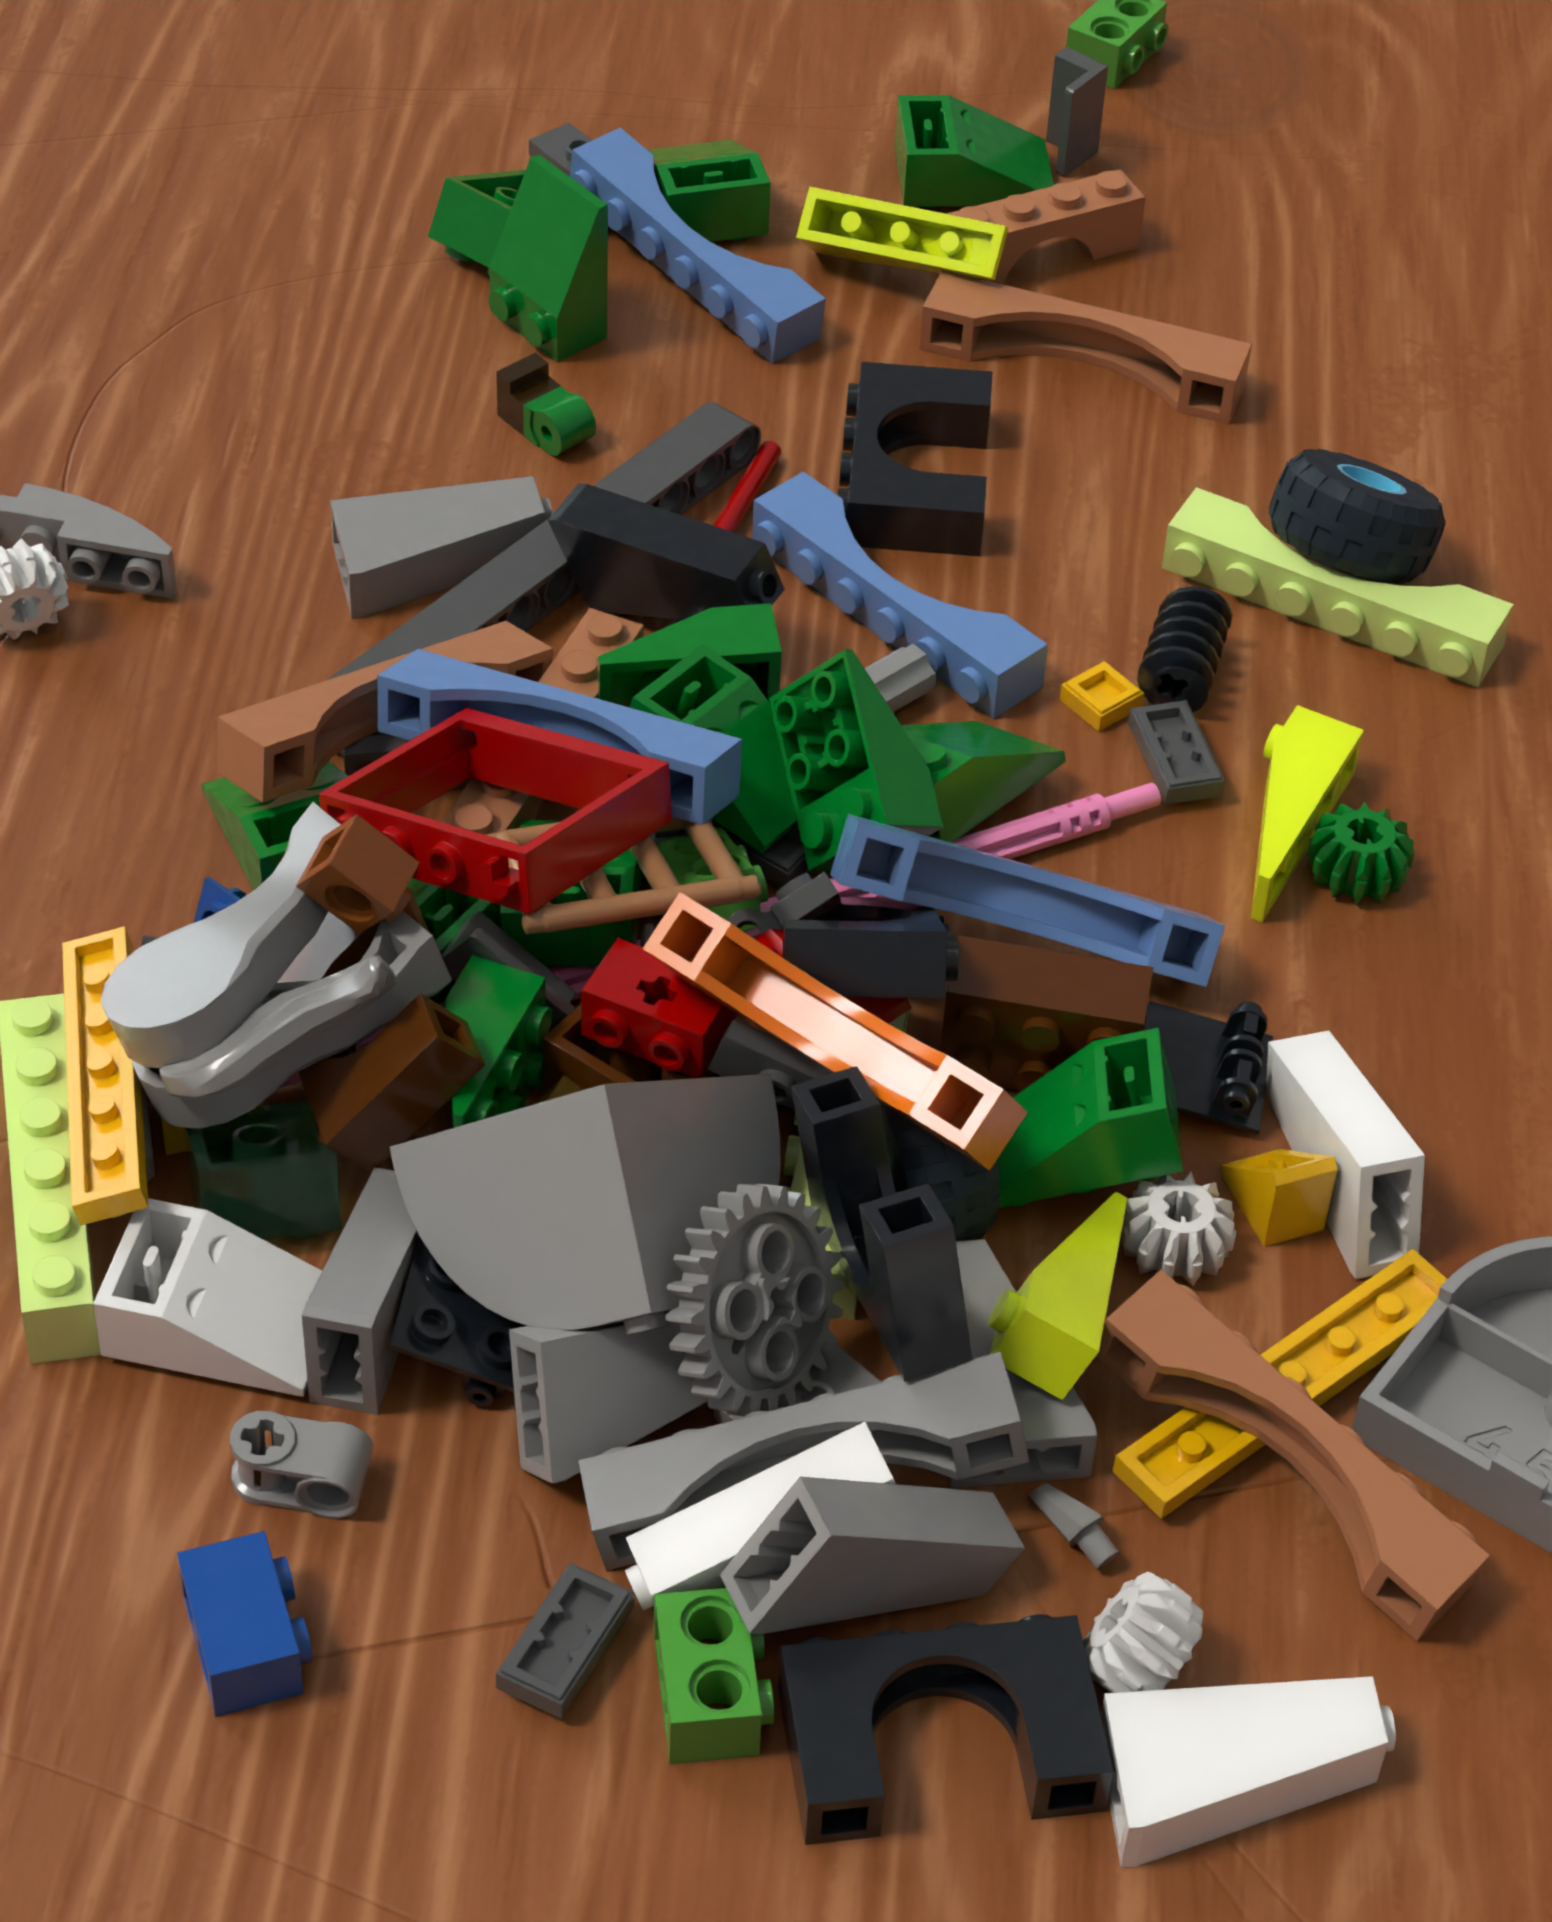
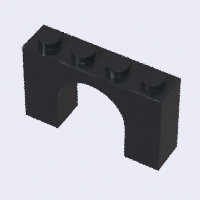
[838,362,993,556]
[778,897,959,999]
[791,1066,973,1382]
[778,1614,1114,1845]

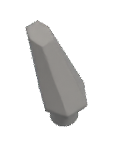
[1028,1482,1120,1570]

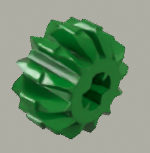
[1307,802,1415,905]

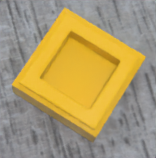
[1059,661,1144,732]

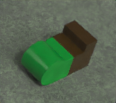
[496,352,596,456]

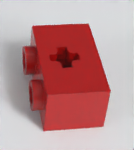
[581,938,737,1078]

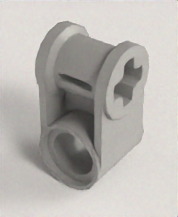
[230,1411,374,1519]

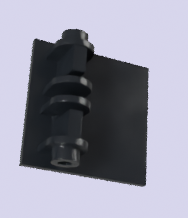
[1144,1001,1273,1135]
[388,1236,527,1407]

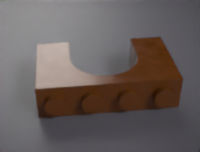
[277,897,485,1171]

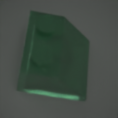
[183,1101,341,1240]

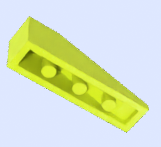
[796,186,1009,280]
[1251,705,1364,922]
[987,1192,1128,1400]

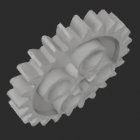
[665,1184,845,1416]

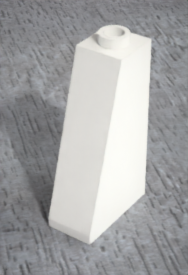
[1266,1030,1425,1280]
[625,1422,896,1610]
[1101,1676,1396,1868]

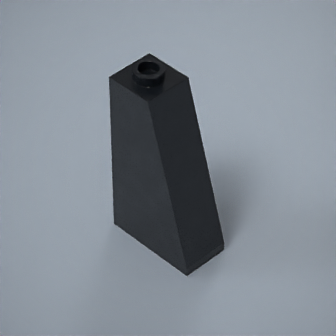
[548,483,785,620]

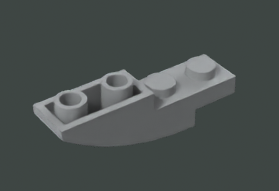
[0,483,177,599]

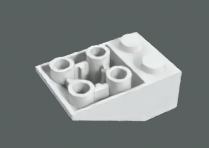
[93,1198,322,1397]

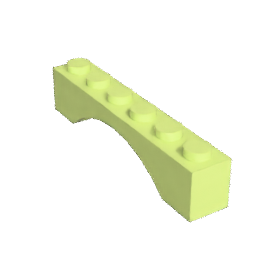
[1162,487,1514,687]
[0,994,101,1364]

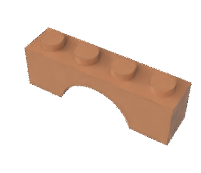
[937,169,1146,284]

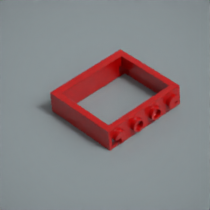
[319,708,672,914]

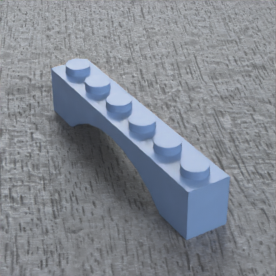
[570,128,826,364]
[752,471,1048,719]
[377,649,742,825]
[830,814,1225,987]

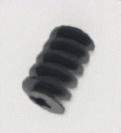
[1137,586,1233,712]

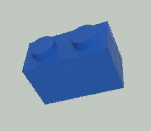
[177,1531,313,1717]

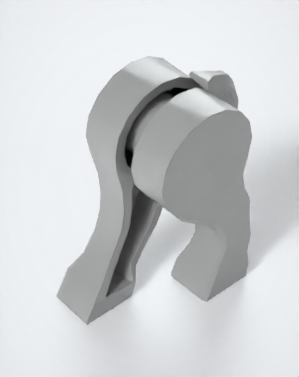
[100,802,452,1129]

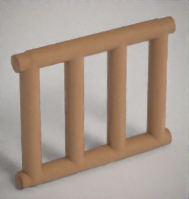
[485,817,761,934]

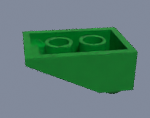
[488,154,608,362]
[428,170,526,276]
[598,603,782,707]
[901,721,1066,843]

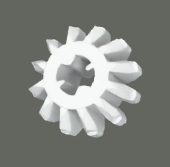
[0,538,69,640]
[1122,1171,1236,1286]
[1083,1571,1204,1693]

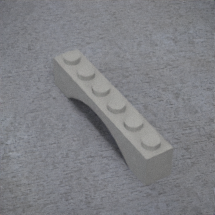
[578,1352,1029,1571]

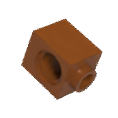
[296,814,420,934]

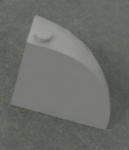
[389,1074,781,1335]

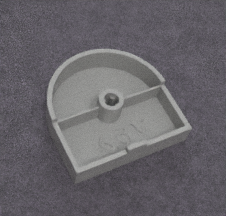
[1352,1236,1552,1554]

